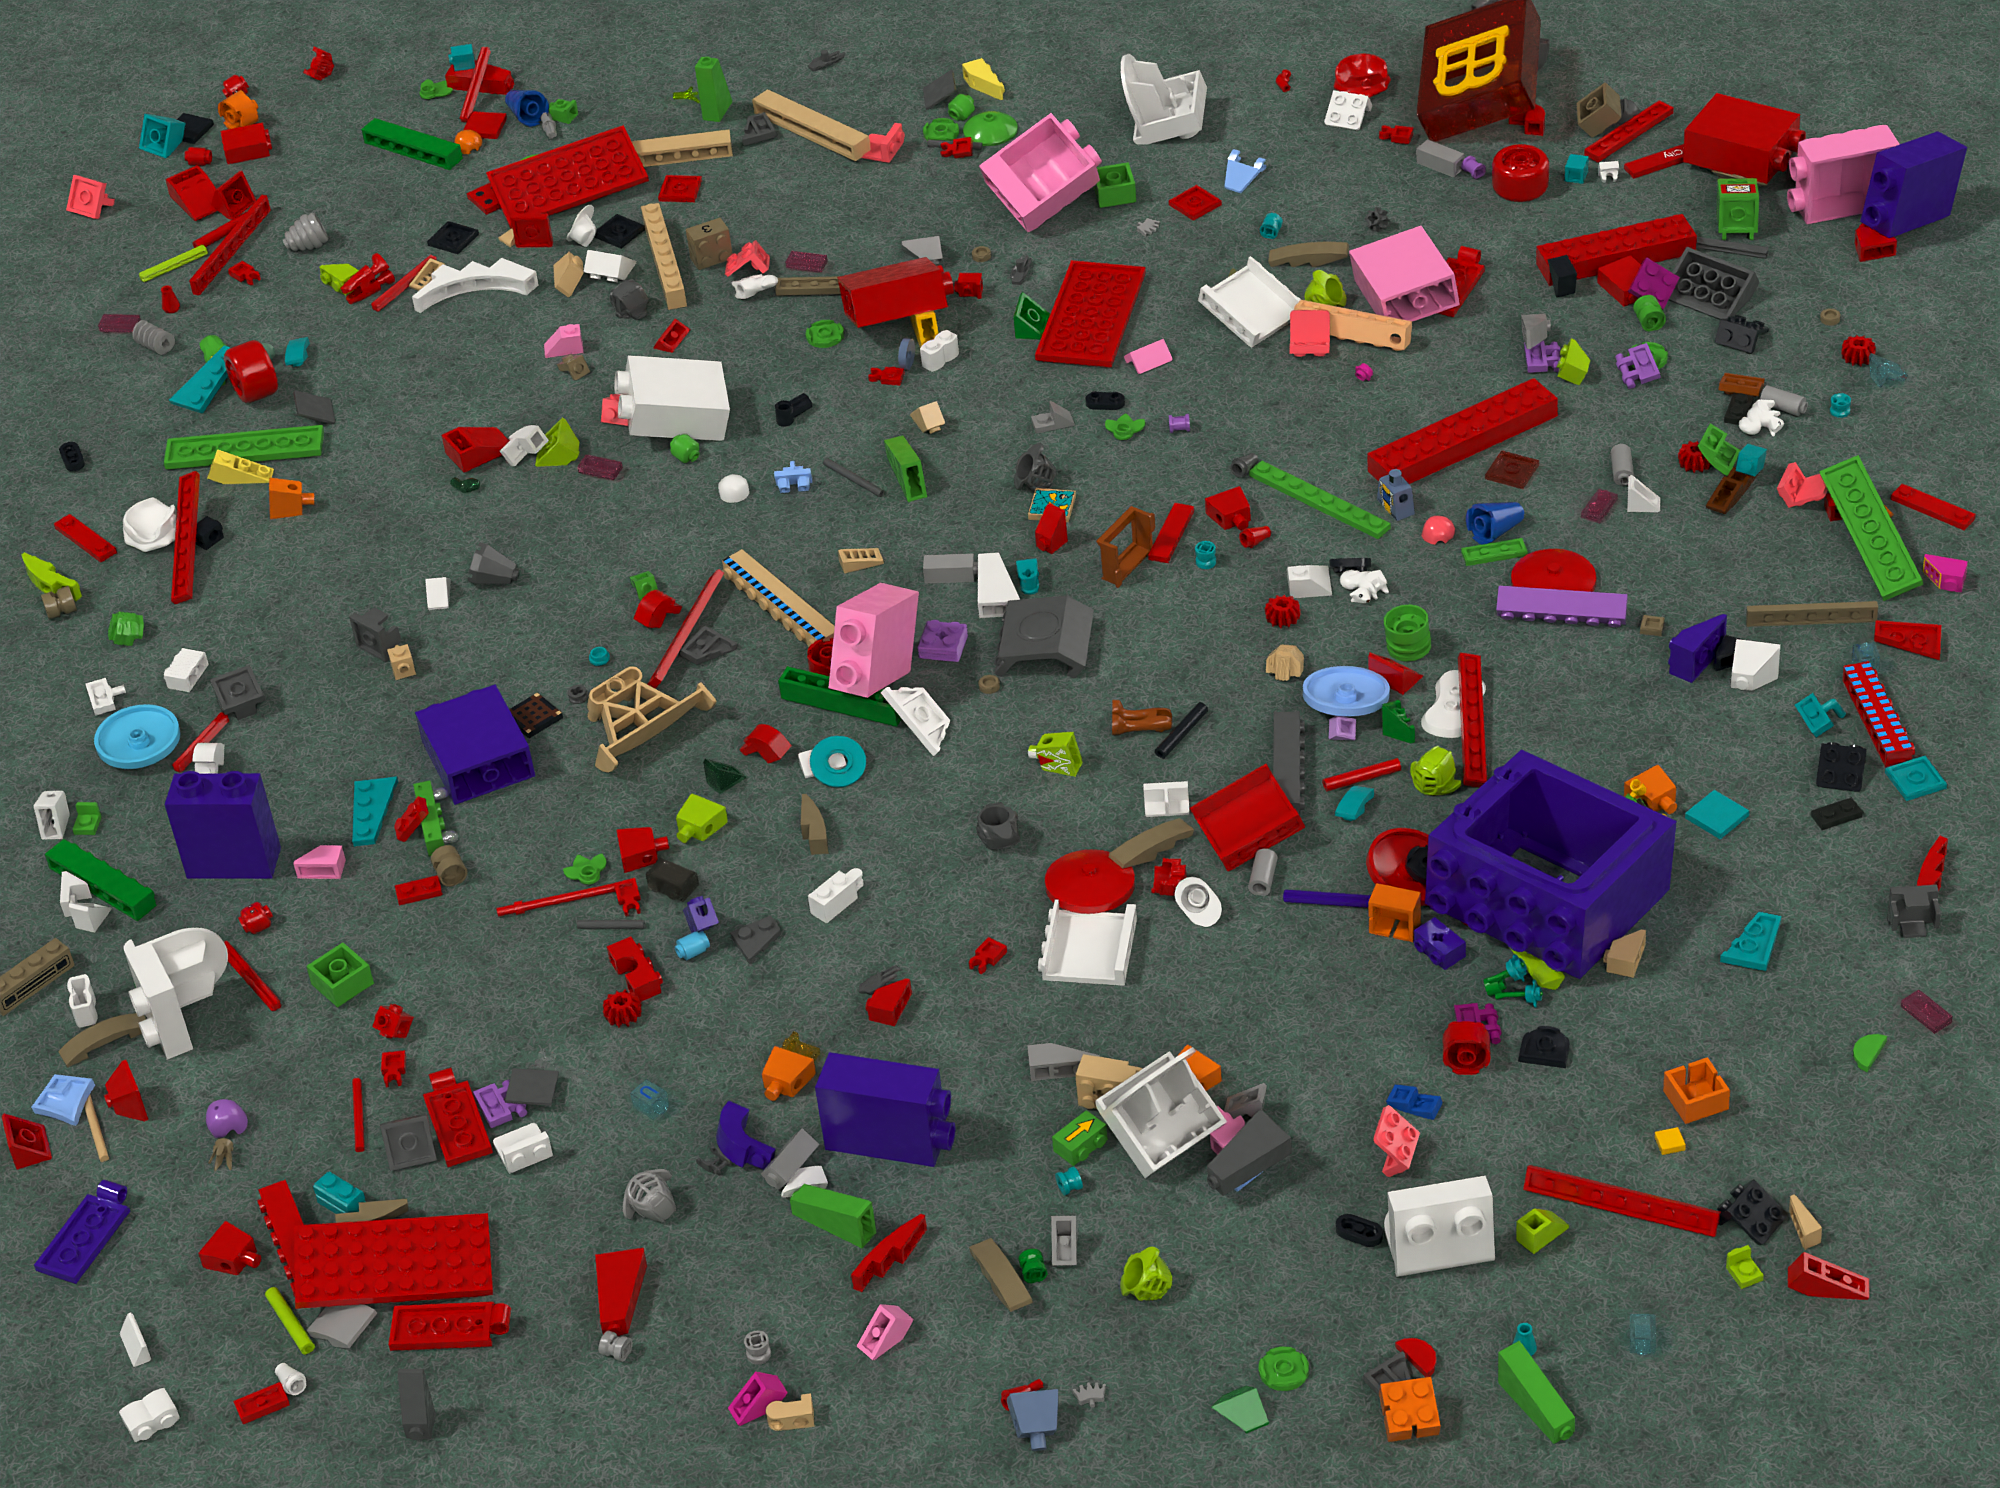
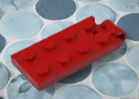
[1438,246,1485,317]
[423,1067,493,1167]
[388,1302,511,1351]

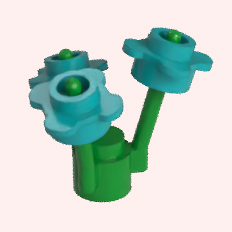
[1483,954,1543,1008]

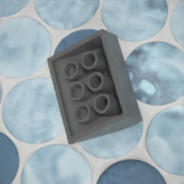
[1669,247,1760,320]

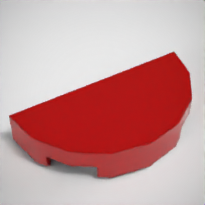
[1395,1338,1436,1378]

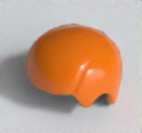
[454,130,482,154]

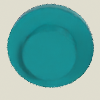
[589,647,610,666]

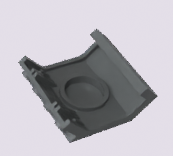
[994,595,1094,678]

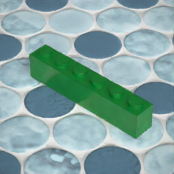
[361,118,463,170]
[778,666,902,727]
[45,839,157,922]

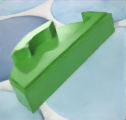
[1853,1034,1887,1072]

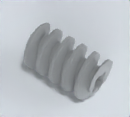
[133,320,175,355]

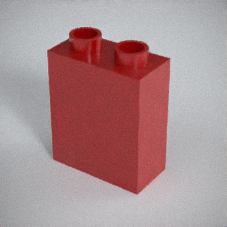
[1683,93,1806,184]
[837,257,954,328]

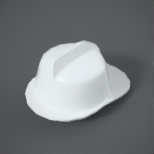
[567,205,597,247]
[1175,877,1222,927]

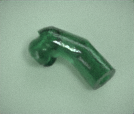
[450,477,480,493]

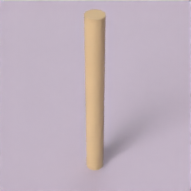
[84,1095,109,1162]

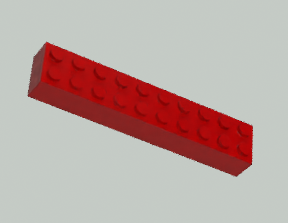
[1367,378,1558,484]

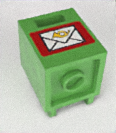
[1716,178,1759,241]

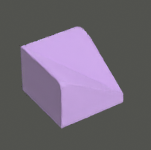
[1329,716,1356,740]

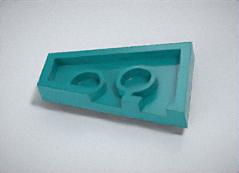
[1720,912,1782,971]

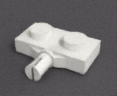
[86,678,126,716]

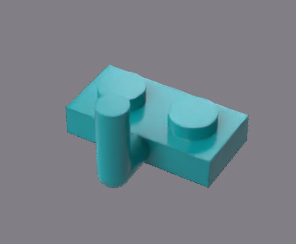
[1795,693,1846,738]

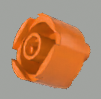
[218,90,258,129]

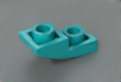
[285,337,310,367]
[1335,785,1374,821]

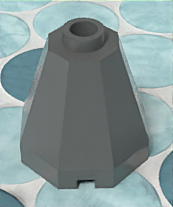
[467,542,519,584]

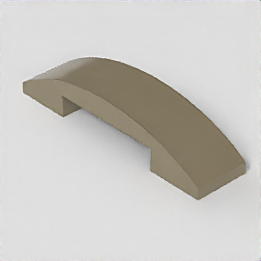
[58,1013,146,1068]

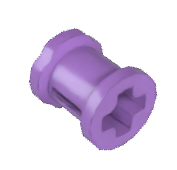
[1461,156,1486,179]
[1169,414,1190,433]

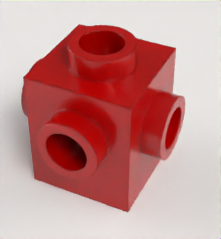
[372,1004,414,1038]

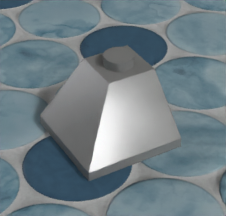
[901,236,943,265]

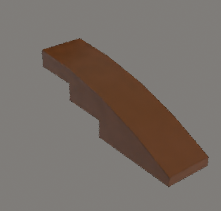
[1706,467,1760,514]

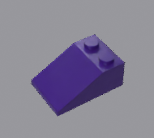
[1668,614,1727,683]

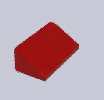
[653,319,691,353]

